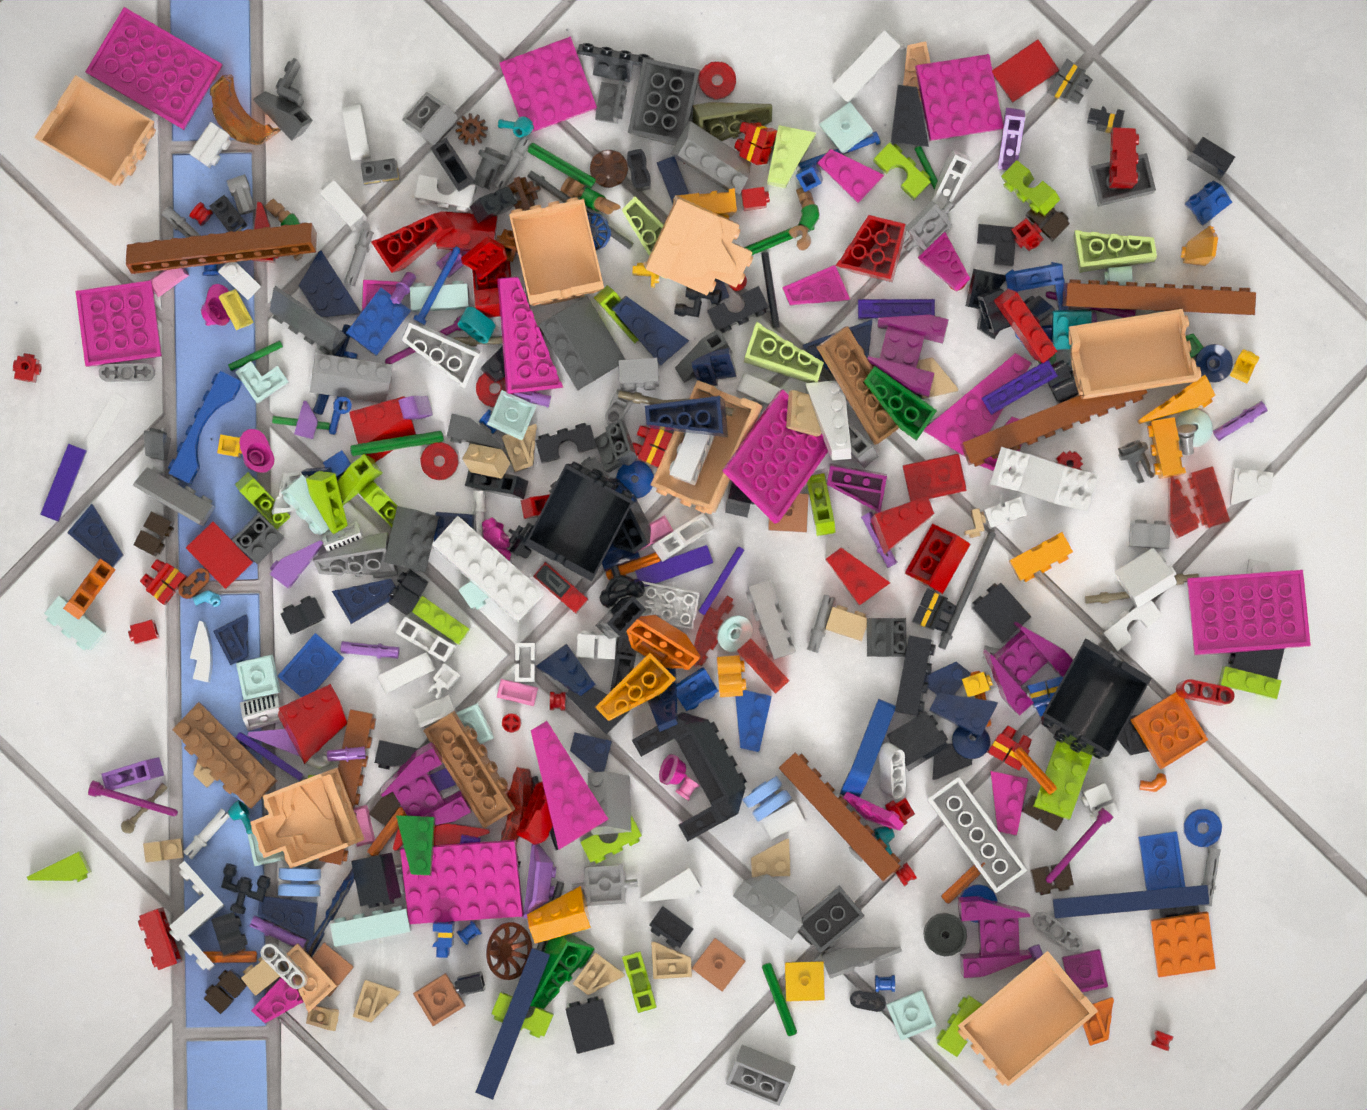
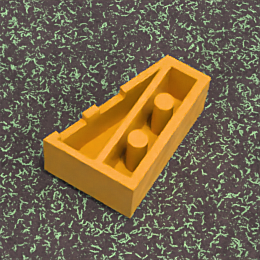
[673,188,737,219]
[1147,417,1186,479]
[1008,532,1073,582]
[527,886,591,943]

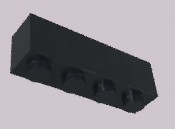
[895,635,936,716]

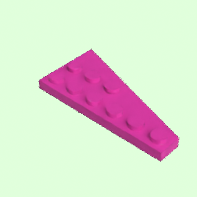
[498,277,564,394]
[923,353,1032,457]
[531,721,608,850]

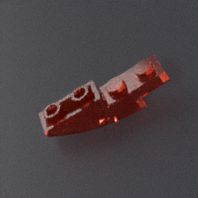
[693,595,734,668]
[500,767,533,845]

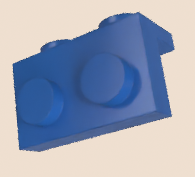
[1184,181,1233,226]
[677,667,718,711]

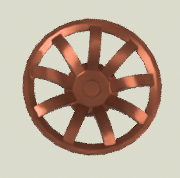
[486,922,532,980]

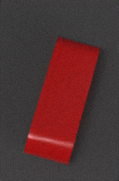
[1176,679,1235,706]

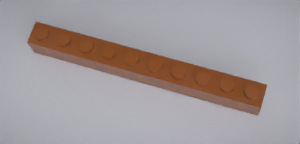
[126,222,317,274]
[1062,279,1256,315]
[960,389,1148,467]

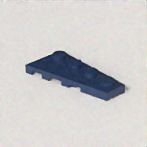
[612,296,690,365]
[648,668,678,731]

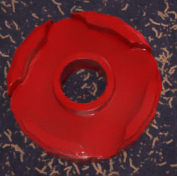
[699,61,736,100]
[476,373,513,408]
[420,442,459,480]

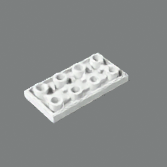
[622,581,700,630]

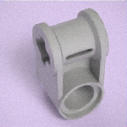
[605,389,633,426]

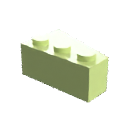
[767,125,816,188]

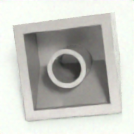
[402,92,459,146]

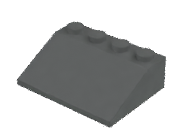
[628,58,700,146]
[270,286,347,356]
[538,296,625,391]

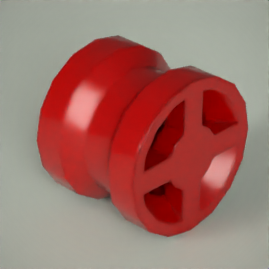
[189,202,213,226]
[550,692,566,711]
[502,713,521,733]
[895,862,917,887]
[1151,1030,1174,1051]

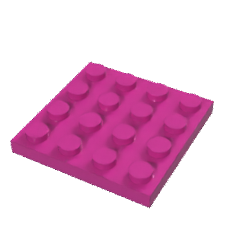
[499,36,597,133]
[915,54,1003,141]
[75,280,162,367]

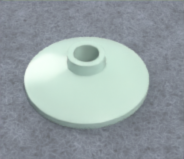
[1175,409,1213,447]
[717,615,753,652]

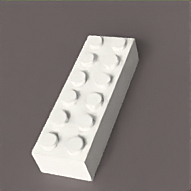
[432,516,544,623]
[927,776,1027,893]

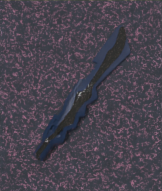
[306,868,355,958]

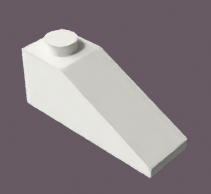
[931,149,972,209]
[640,868,701,902]

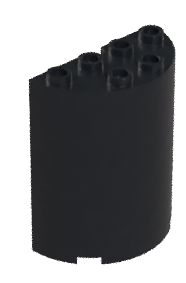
[525,461,634,582]
[1041,638,1152,759]

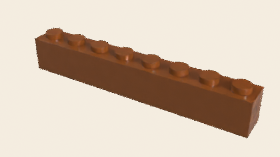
[318,709,377,865]
[779,752,901,882]

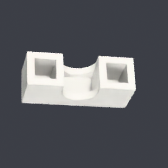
[415,175,477,213]
[1101,600,1163,651]
[395,617,456,663]

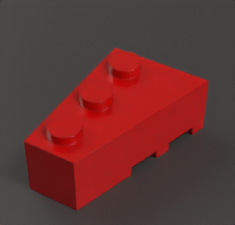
[1109,128,1139,189]

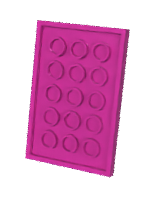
[85,7,223,130]
[722,389,828,524]
[1187,570,1311,655]
[400,840,524,924]

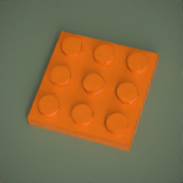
[1131,692,1208,769]
[1150,911,1216,978]

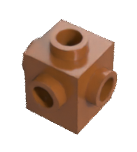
[496,229,518,262]

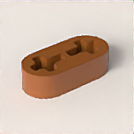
[178,568,211,599]

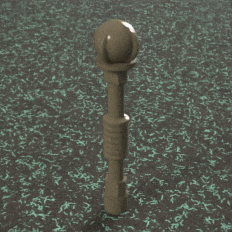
[121,783,168,834]

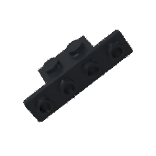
[577,43,654,82]

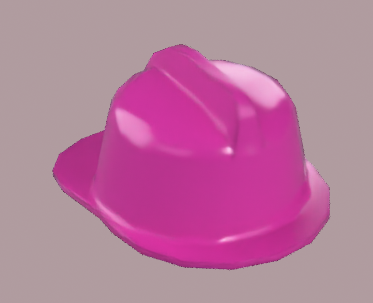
[201,284,230,326]
[239,429,275,473]
[659,754,687,785]

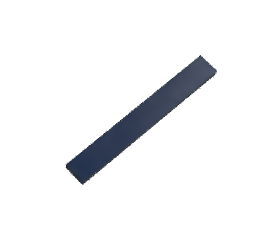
[657,156,730,304]
[1053,885,1209,919]
[475,947,550,1100]

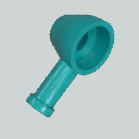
[498,117,534,138]
[228,800,253,835]
[874,826,895,855]

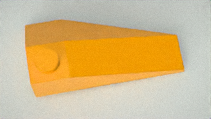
[1180,226,1218,266]

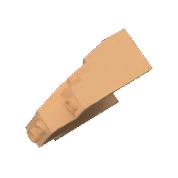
[643,195,753,295]
[250,768,365,869]

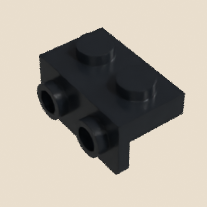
[649,906,694,949]

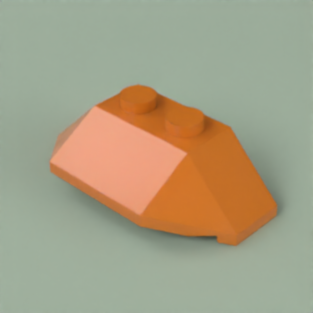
[626,615,700,670]

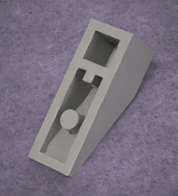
[848,421,878,468]

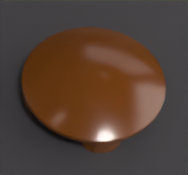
[590,150,628,188]

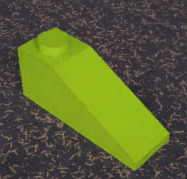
[594,285,638,344]
[306,471,348,534]
[807,473,836,536]
[27,851,91,882]

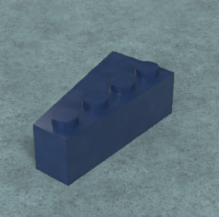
[645,396,728,437]

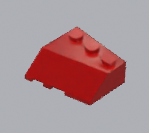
[835,215,907,283]
[349,396,416,462]
[278,684,347,765]

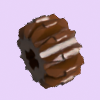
[456,113,488,146]

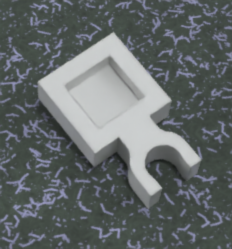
[427,663,460,699]

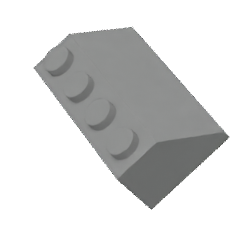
[670,121,751,195]
[310,353,392,403]
[132,466,215,526]

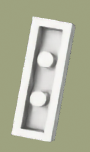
[669,432,715,486]

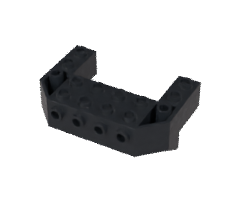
[632,712,747,842]

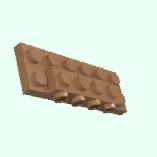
[817,326,899,445]
[172,702,278,808]
[423,711,515,828]

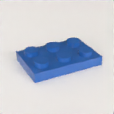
[346,288,411,356]
[278,633,344,697]
[1138,831,1185,891]

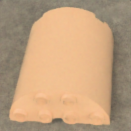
[34,75,156,186]
[509,197,604,306]

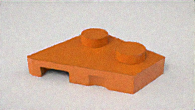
[1083,997,1114,1046]

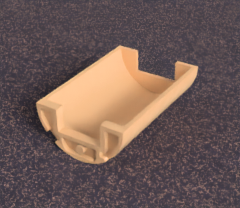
[1069,309,1201,399]
[651,380,763,514]
[958,951,1098,1086]

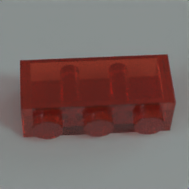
[1187,466,1230,529]
[736,638,789,694]

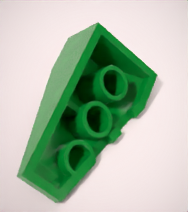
[864,366,937,441]
[530,934,595,1009]

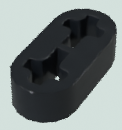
[850,990,886,1012]

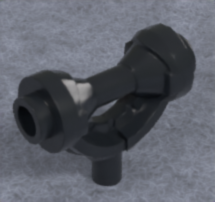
[600,566,645,609]

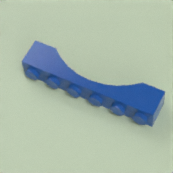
[168,371,243,485]

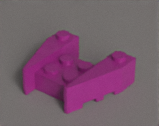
[868,315,949,397]
[983,622,1073,716]
[381,742,471,825]
[958,896,1032,978]

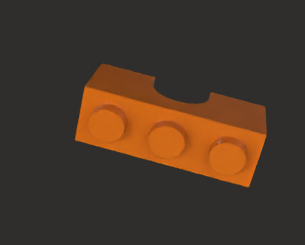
[63,559,116,620]

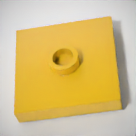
[785,961,825,1001]

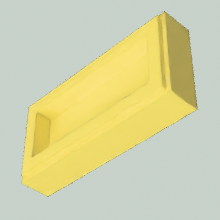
[219,289,254,330]

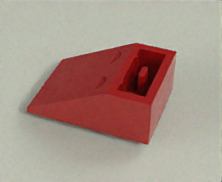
[472,260,512,318]

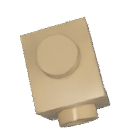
[964,508,986,538]

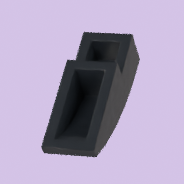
[431,138,475,192]
[610,632,637,691]

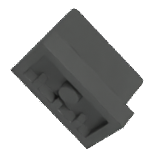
[276,58,304,107]
[595,80,627,124]

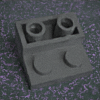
[595,419,636,473]
[231,512,285,565]
[867,618,906,657]

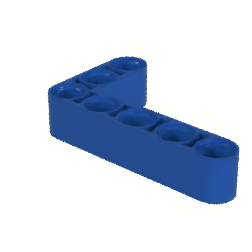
[840,699,896,797]

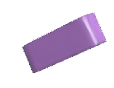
[398,396,433,420]

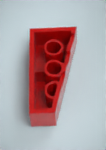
[371,211,455,273]

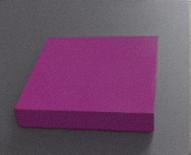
[1062,949,1108,993]

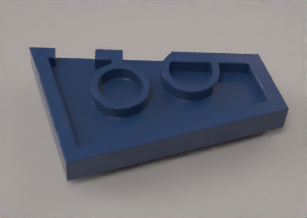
[67,504,124,568]
[332,578,396,624]
[536,644,596,696]
[929,693,998,737]
[258,896,318,940]

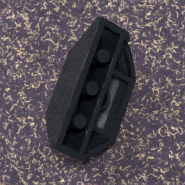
[612,478,651,553]

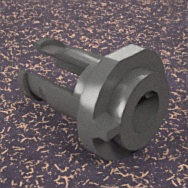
[474,147,510,190]
[1118,440,1155,483]

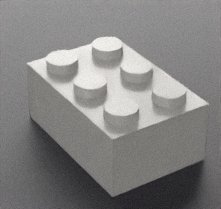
[618,358,659,392]

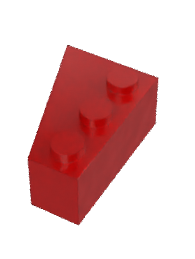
[871,496,934,555]
[825,548,891,606]
[516,781,553,845]

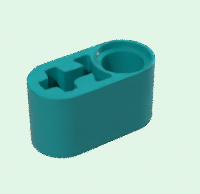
[458,307,496,344]

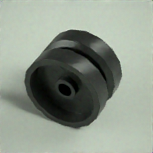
[923,913,967,957]

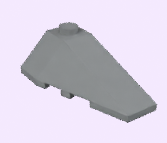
[313,532,398,578]
[821,946,902,979]

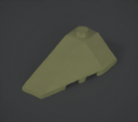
[692,102,772,141]

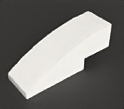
[652,513,713,562]
[190,621,213,683]

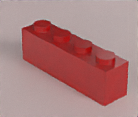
[994,289,1058,363]

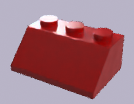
[436,211,498,251]
[904,523,971,594]
[138,907,183,970]

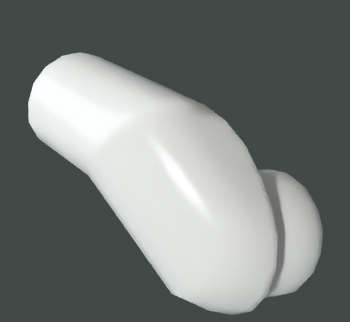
[306,752,332,769]

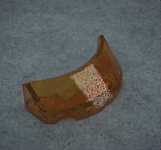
[210,74,281,145]

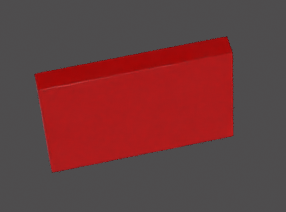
[992,39,1060,103]
[902,453,967,502]
[186,521,253,589]

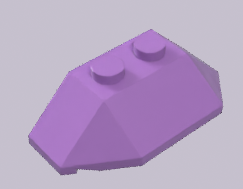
[523,844,557,918]

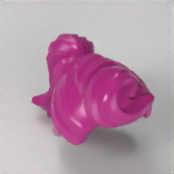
[482,517,511,561]

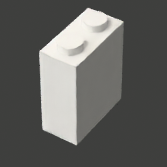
[320,180,368,232]
[1115,548,1177,608]

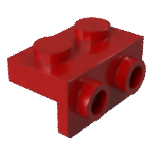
[461,236,507,280]

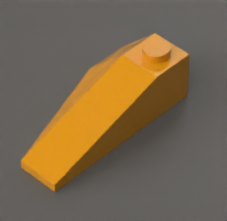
[1137,375,1215,424]
[595,653,676,721]

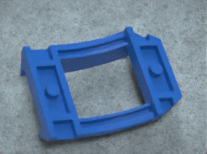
[1005,262,1069,348]

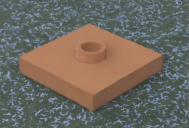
[768,493,809,533]
[692,938,745,992]
[312,942,354,997]
[413,973,466,1026]

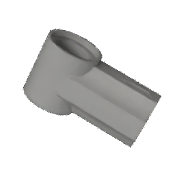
[227,174,256,215]

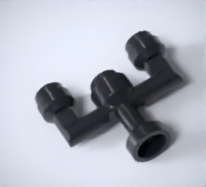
[674,287,722,318]
[221,863,271,914]

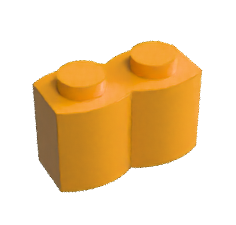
[717,655,746,698]

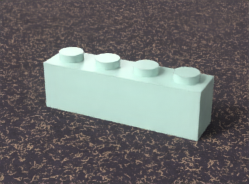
[330,906,412,947]

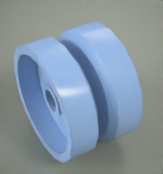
[742,776,792,822]
[278,866,321,897]

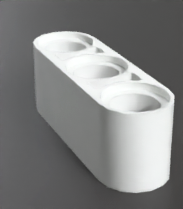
[342,104,371,161]
[736,373,789,405]
[377,652,435,694]
[879,742,906,799]
[260,943,308,989]

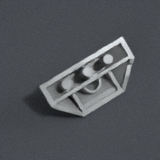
[733,874,803,940]

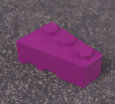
[827,464,887,513]

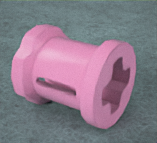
[675,777,700,801]

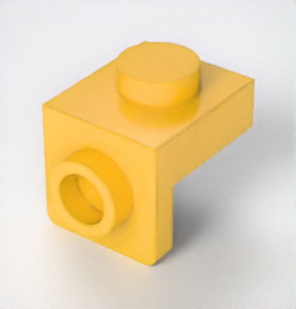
[632,263,659,288]
[1230,349,1260,384]
[217,434,242,458]
[962,672,993,697]

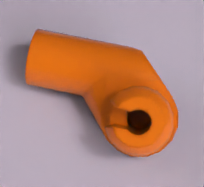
[1139,773,1167,792]

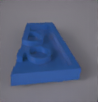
[735,690,772,752]

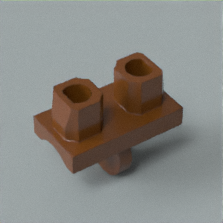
[508,176,541,211]

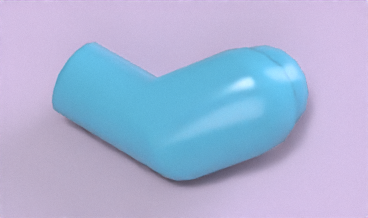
[192,590,221,607]

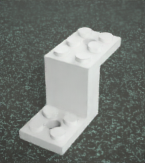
[990,447,1098,511]
[169,861,224,971]

